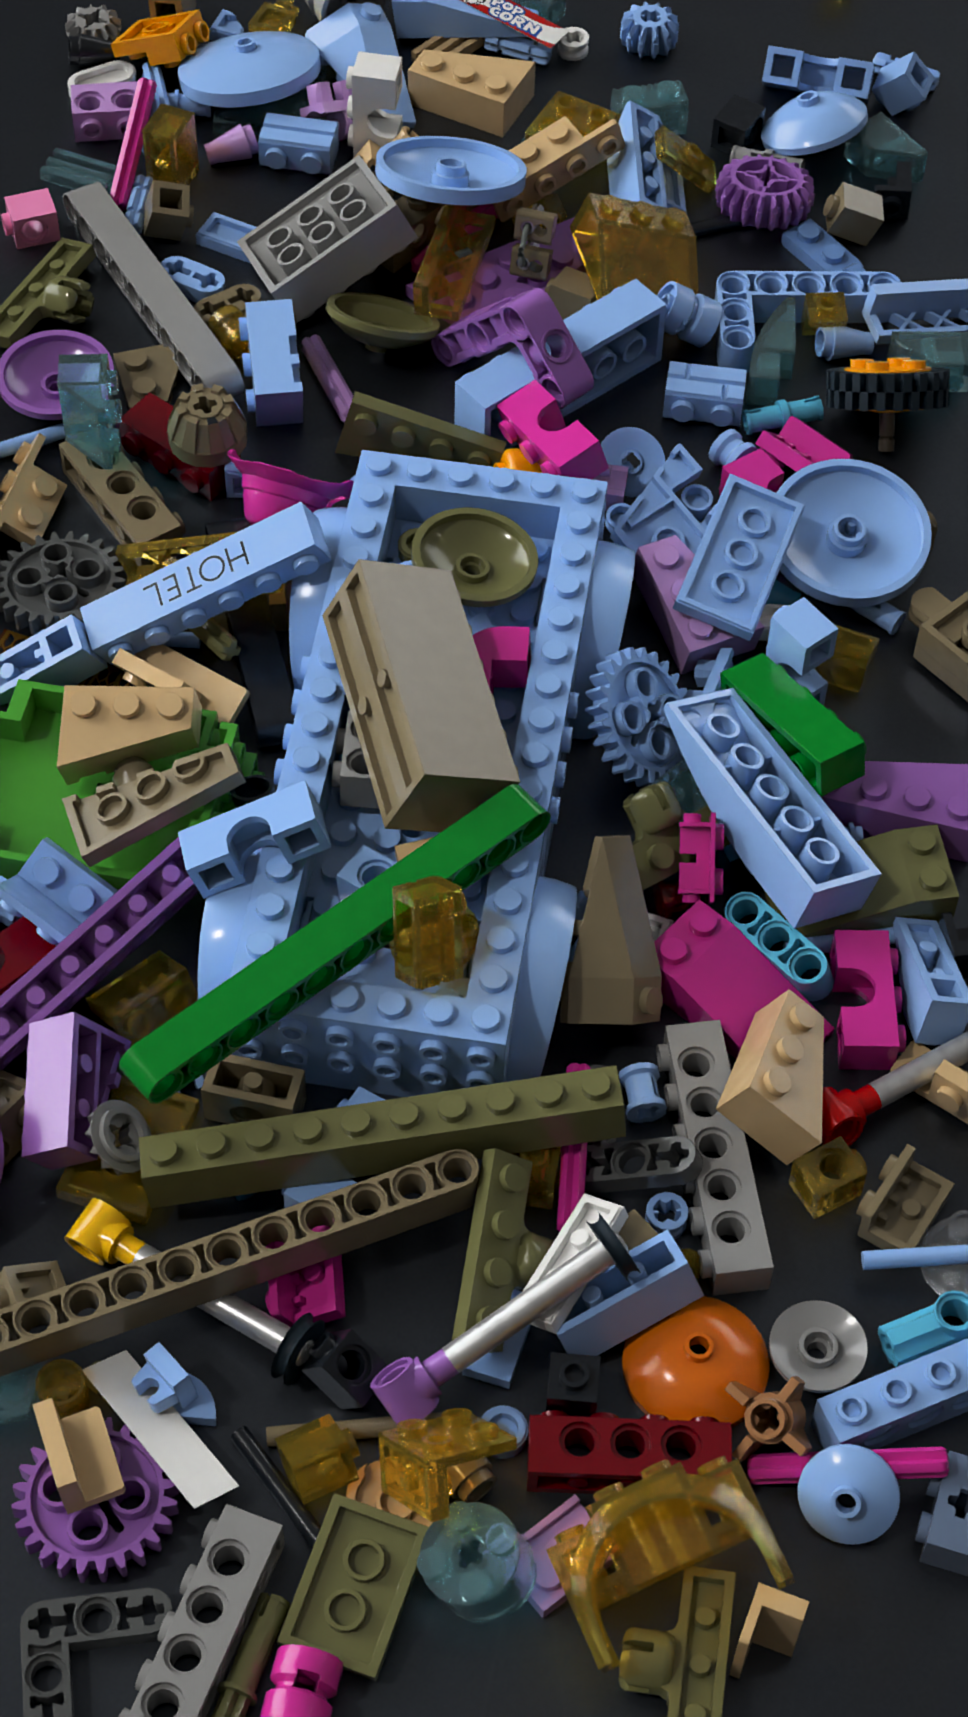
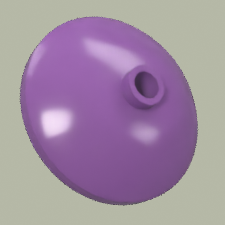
[0,330,115,420]

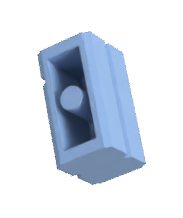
[258,112,339,175]
[663,361,747,427]

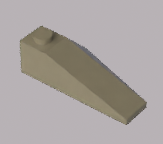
[560,835,663,1025]

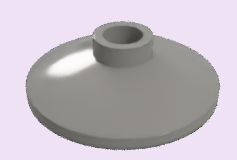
[769,1300,868,1393]

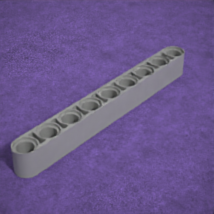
[63,182,244,397]

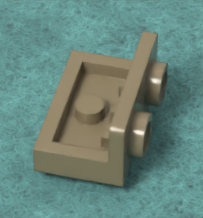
[856,1144,955,1249]

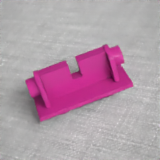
[678,812,724,905]

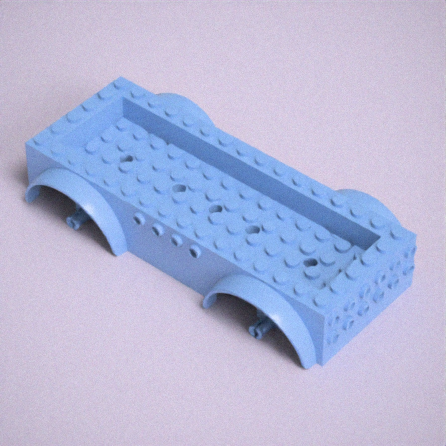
[198,450,635,1097]

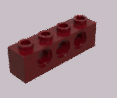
[527,1410,733,1499]

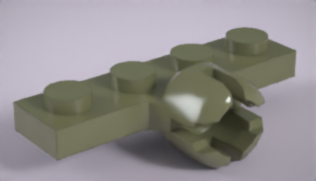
[0,238,96,349]
[623,781,731,890]
[452,1148,554,1353]
[618,1565,736,1717]

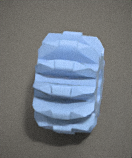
[620,1,679,59]

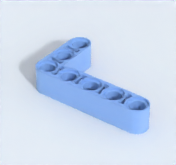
[714,271,901,373]

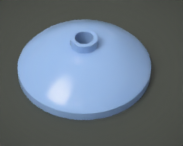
[761,91,868,156]

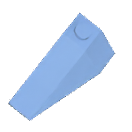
[392,0,539,38]

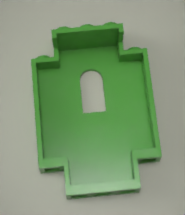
[0,679,265,890]

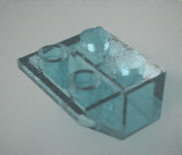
[57,354,122,469]

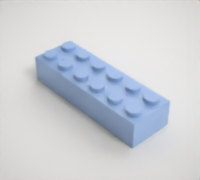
[454,279,667,451]

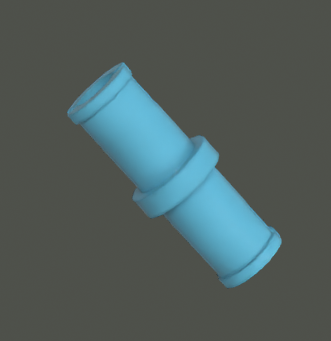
[742,395,824,435]

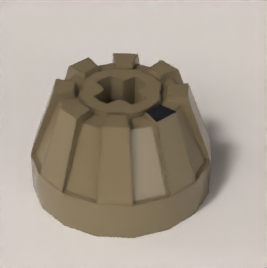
[167,383,248,468]

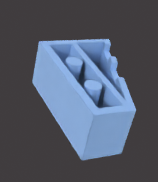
[239,299,303,426]

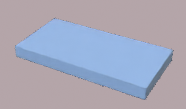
[672,473,806,641]

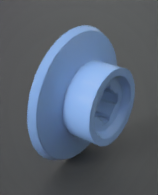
[601,427,665,498]

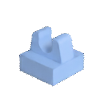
[132,1342,199,1413]

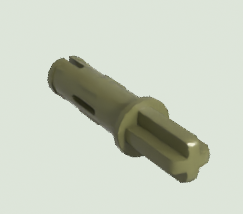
[212,1592,291,1717]

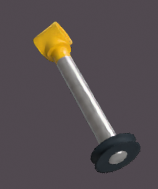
[64,1198,325,1386]

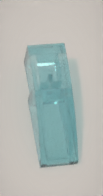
[745,297,796,406]

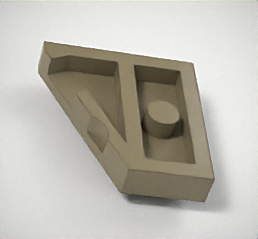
[113,344,180,411]

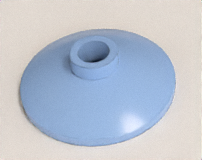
[798,1444,900,1545]

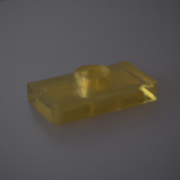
[654,125,717,193]

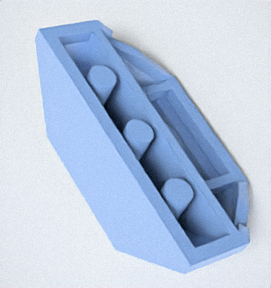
[607,100,687,220]

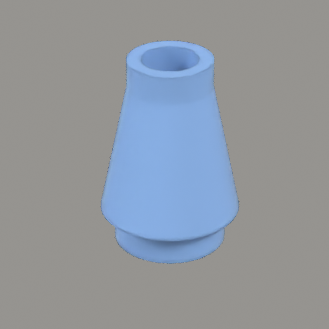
[815,322,874,361]

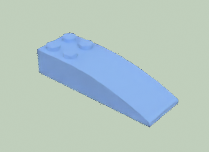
[663,688,882,929]

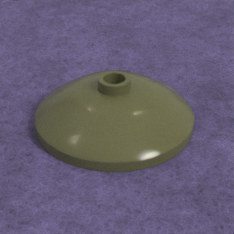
[326,292,440,353]
[411,507,538,607]

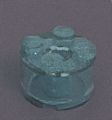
[417,1501,537,1623]

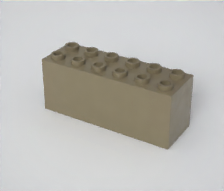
[322,559,520,832]

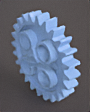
[585,647,688,787]

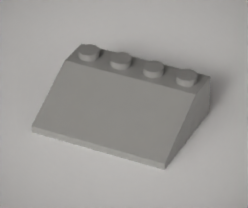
[237,155,418,323]

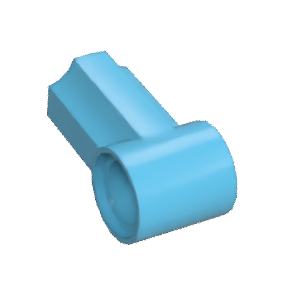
[878,1290,968,1368]

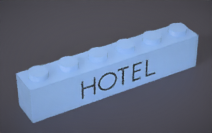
[80,502,332,665]

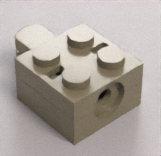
[907,587,968,702]

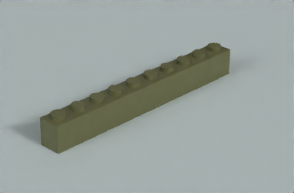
[138,1065,626,1209]

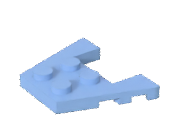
[610,443,705,555]

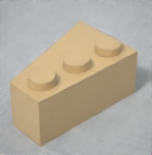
[408,49,536,137]
[57,685,202,785]
[716,989,824,1165]

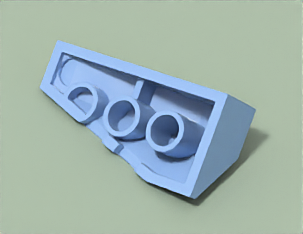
[305,2,416,128]

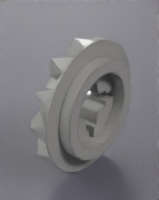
[65,4,121,41]
[84,1100,151,1176]

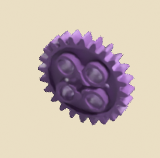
[11,1417,180,1583]

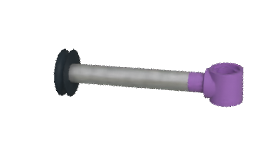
[370,1212,640,1428]

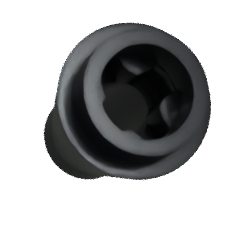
[68,32,120,69]

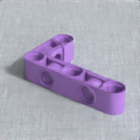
[431,288,594,409]

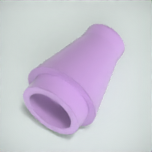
[204,124,259,166]

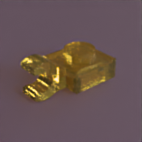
[248,0,299,32]

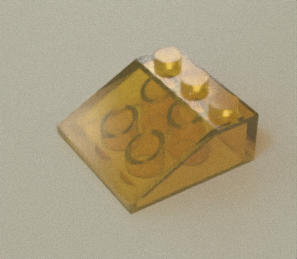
[570,193,699,300]

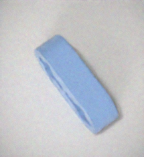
[161,256,225,303]

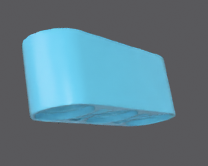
[724,892,834,1001]

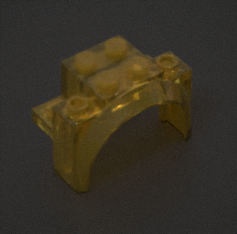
[546,1456,796,1673]

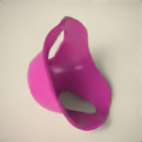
[227,449,354,525]

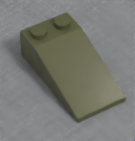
[764,824,959,947]

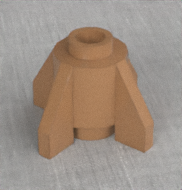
[724,1376,812,1462]

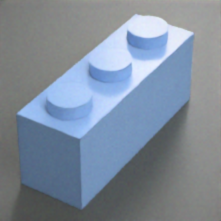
[557,1229,704,1356]

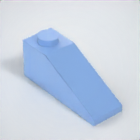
[0,614,108,705]
[893,917,968,1046]

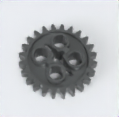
[0,531,128,636]

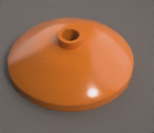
[622,1296,770,1427]

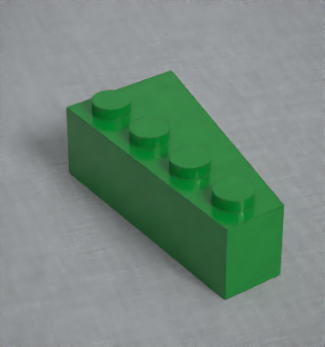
[720,653,867,796]

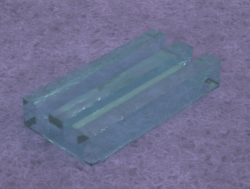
[39,147,117,195]

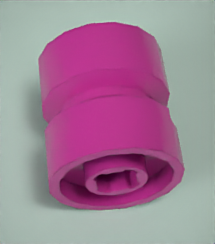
[260,1644,343,1717]

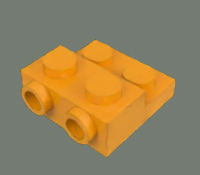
[111,9,210,68]

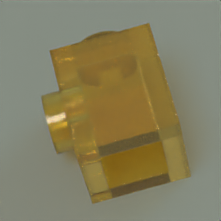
[274,1414,360,1505]

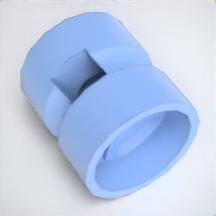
[657,280,722,348]

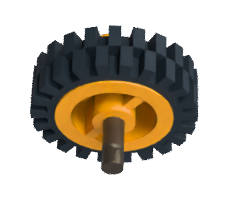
[826,357,950,452]

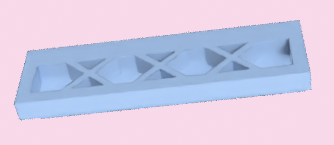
[861,278,968,344]

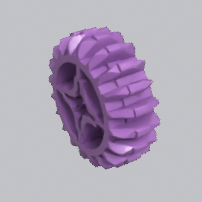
[715,154,815,231]

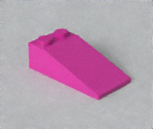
[654,899,834,1059]

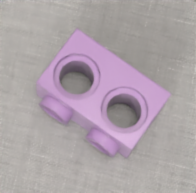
[71,81,147,142]

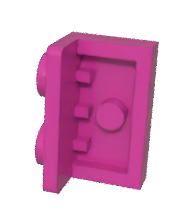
[755,416,853,472]
[265,1225,346,1327]

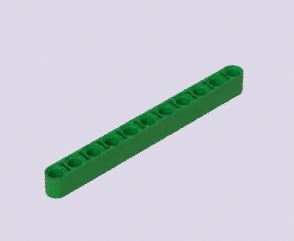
[119,784,551,1104]

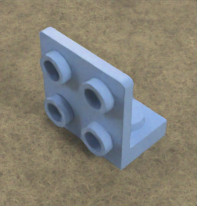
[0,837,118,945]

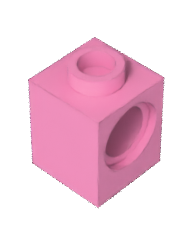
[1,188,61,250]

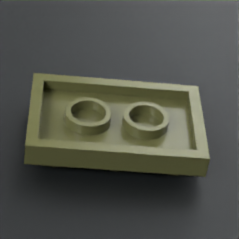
[277,1493,432,1682]

